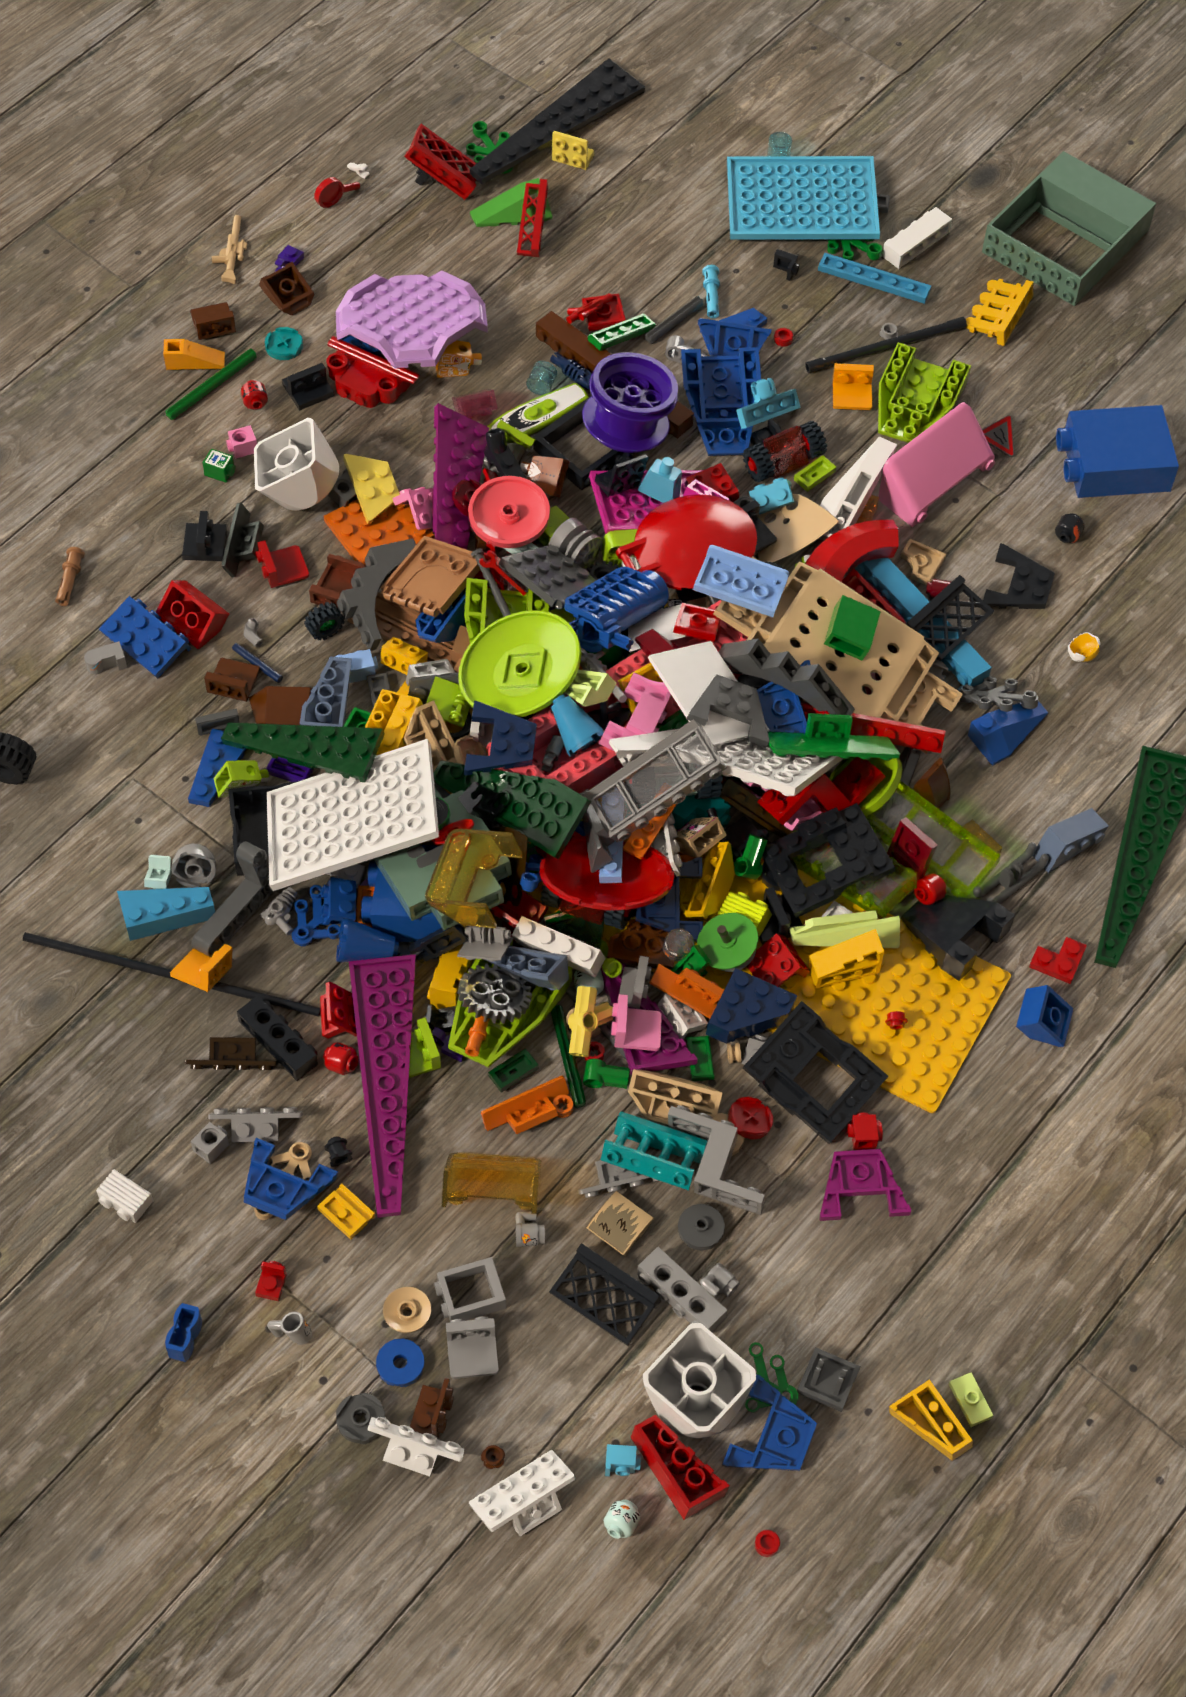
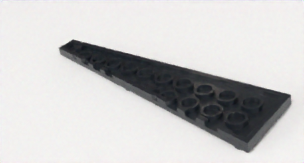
[470,58,645,184]

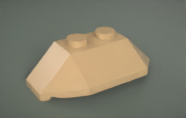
[404,700,457,773]
[628,1069,723,1124]

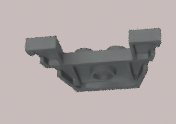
[686,674,769,748]

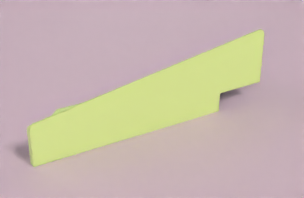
[789,910,900,948]

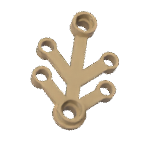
[254,1142,312,1220]

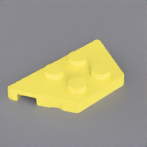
[343,454,400,525]

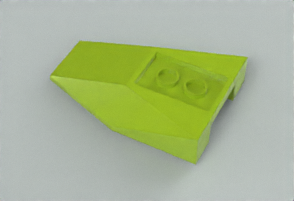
[878,342,971,443]

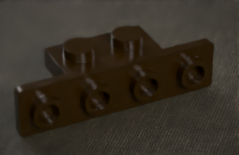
[185,1037,278,1070]

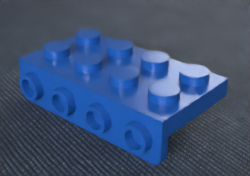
[99,596,191,679]

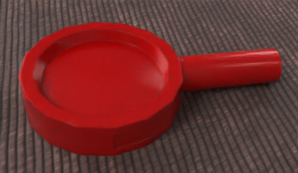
[314,177,360,208]

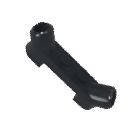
[484,428,527,479]

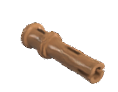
[55,547,85,606]

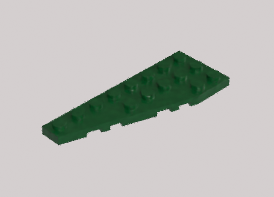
[433,761,592,859]

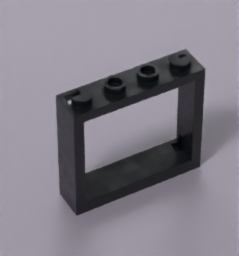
[533,396,635,490]

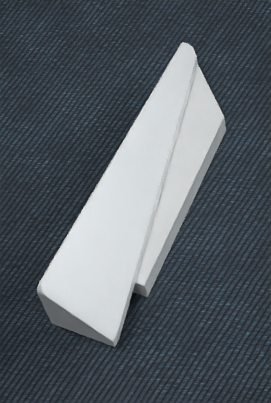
[609,729,692,767]

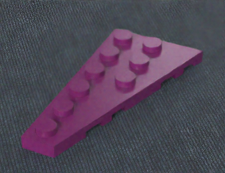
[600,963,698,1075]

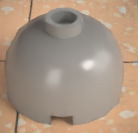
[171,843,216,887]

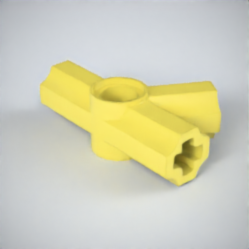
[568,986,613,1057]

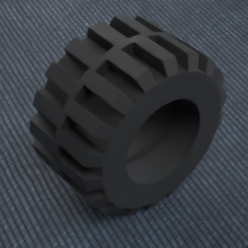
[0,732,37,785]

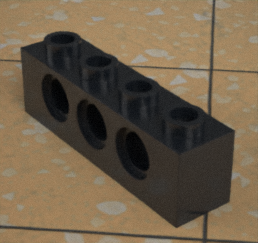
[237,995,318,1081]

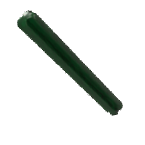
[551,1005,586,1108]

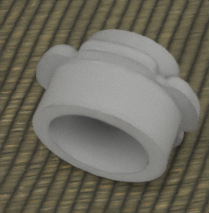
[879,323,898,340]

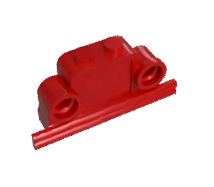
[326,336,420,408]

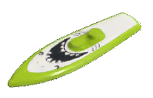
[486,383,589,446]

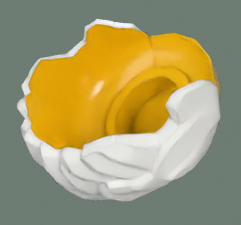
[1068,632,1100,662]

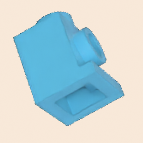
[605,1444,641,1477]

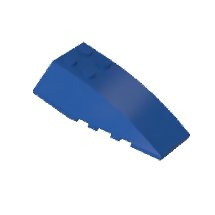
[681,347,761,456]

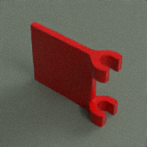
[479,541,527,596]

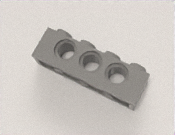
[637,1247,727,1332]

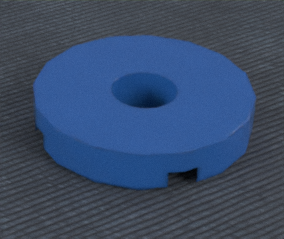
[376,1338,424,1387]

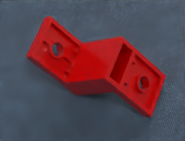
[757,757,886,825]

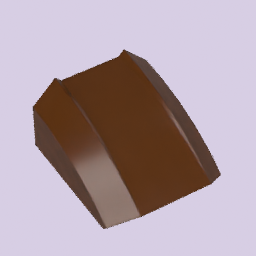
[259,262,314,315]
[909,758,951,817]

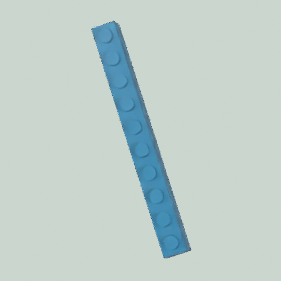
[855,558,992,687]

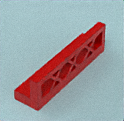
[517,179,548,257]

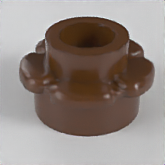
[481,1445,505,1469]

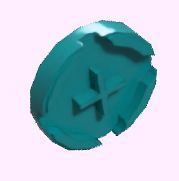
[265,327,303,360]

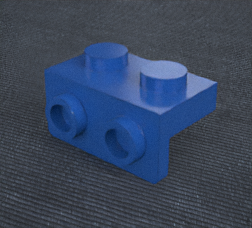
[321,877,356,925]

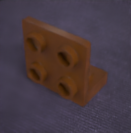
[190,302,236,340]
[204,658,260,702]
[410,1378,454,1439]

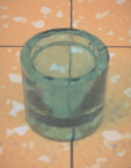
[767,132,792,156]
[526,361,557,395]

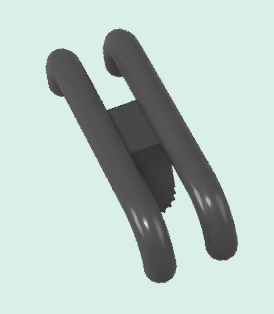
[973,842,1049,904]

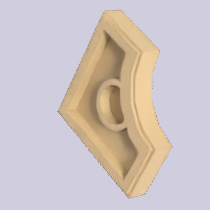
[901,539,946,586]

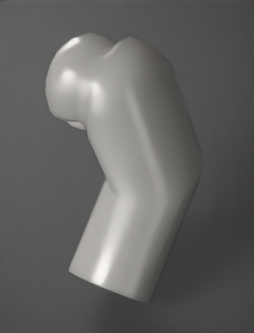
[243,618,263,648]

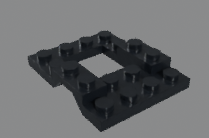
[762,803,896,918]
[742,1001,888,1144]

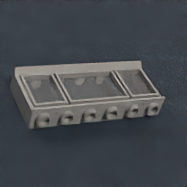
[584,719,727,842]

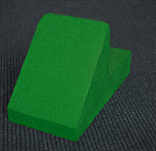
[671,944,712,977]

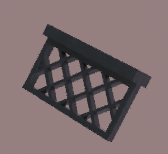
[906,575,994,662]
[549,1243,661,1346]

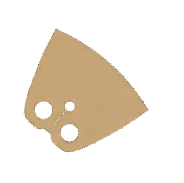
[757,494,839,563]

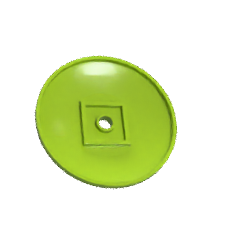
[458,610,581,717]

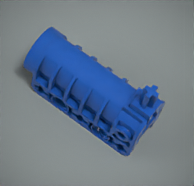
[564,567,669,652]

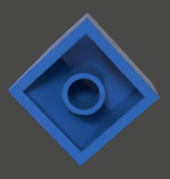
[1016,985,1073,1047]

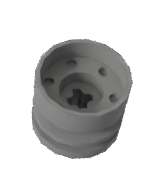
[549,518,603,569]

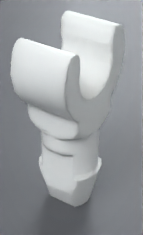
[347,163,370,179]

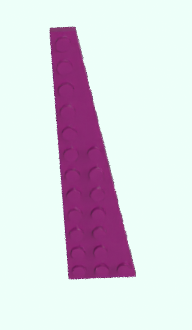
[433,403,489,550]
[349,954,416,1218]

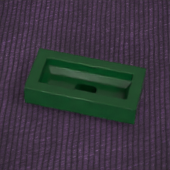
[488,1048,539,1093]

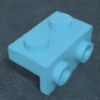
[749,478,795,515]

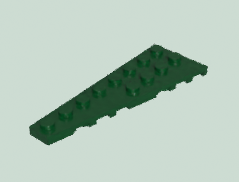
[221,723,385,782]

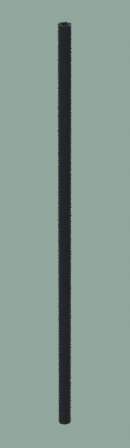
[23,932,321,1017]

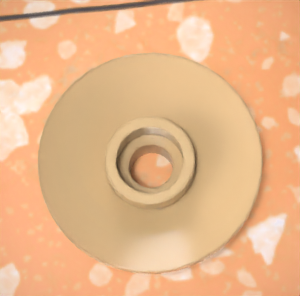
[383,1287,431,1333]

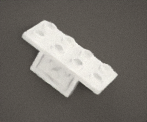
[469,1450,575,1536]

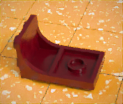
[860,817,938,908]

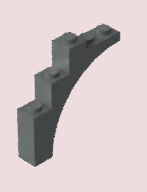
[337,539,416,651]

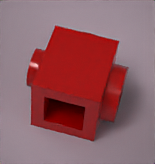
[847,1113,883,1150]

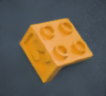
[832,364,874,410]
[170,944,233,992]

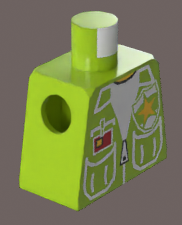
[213,760,269,798]

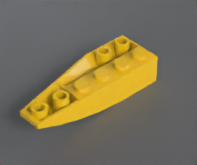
[365,689,423,756]

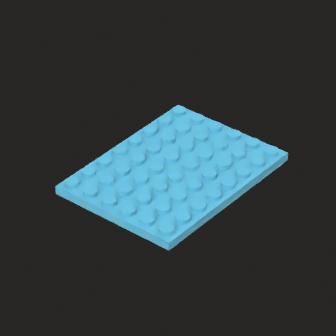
[727,156,880,240]

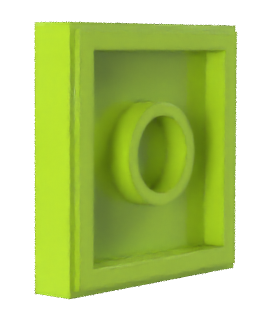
[496,419,535,450]

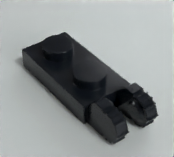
[408,924,469,963]

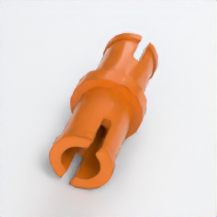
[465,1016,490,1057]

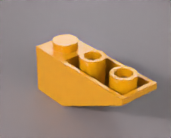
[163,339,225,370]

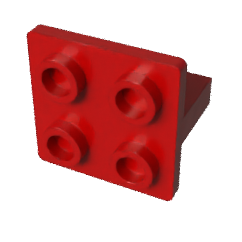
[320,981,357,1039]

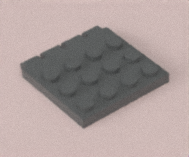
[499,545,604,609]

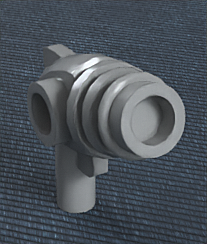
[261,887,298,936]

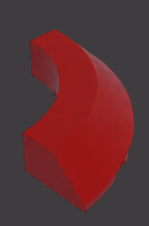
[805,520,899,607]

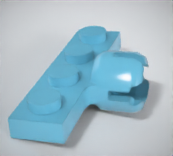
[736,378,801,429]

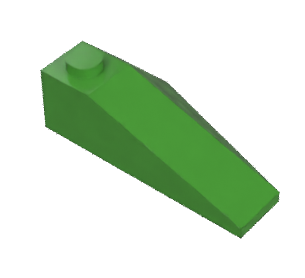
[470,178,552,227]

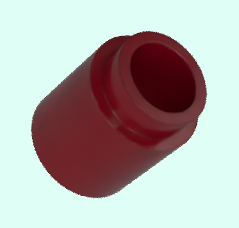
[926,578,952,599]

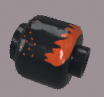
[1055,513,1085,543]

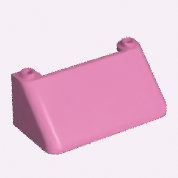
[878,402,995,527]

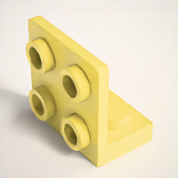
[552,131,594,170]

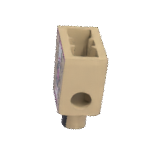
[674,817,726,858]

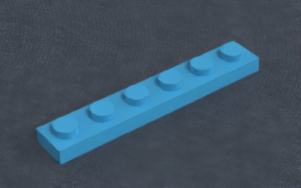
[818,253,931,304]

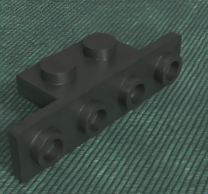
[222,502,264,577]

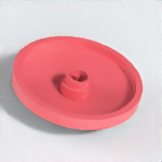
[468,476,550,548]

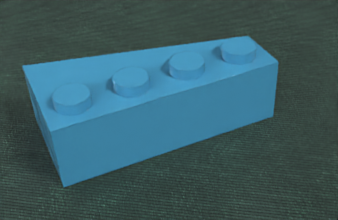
[117,887,215,941]

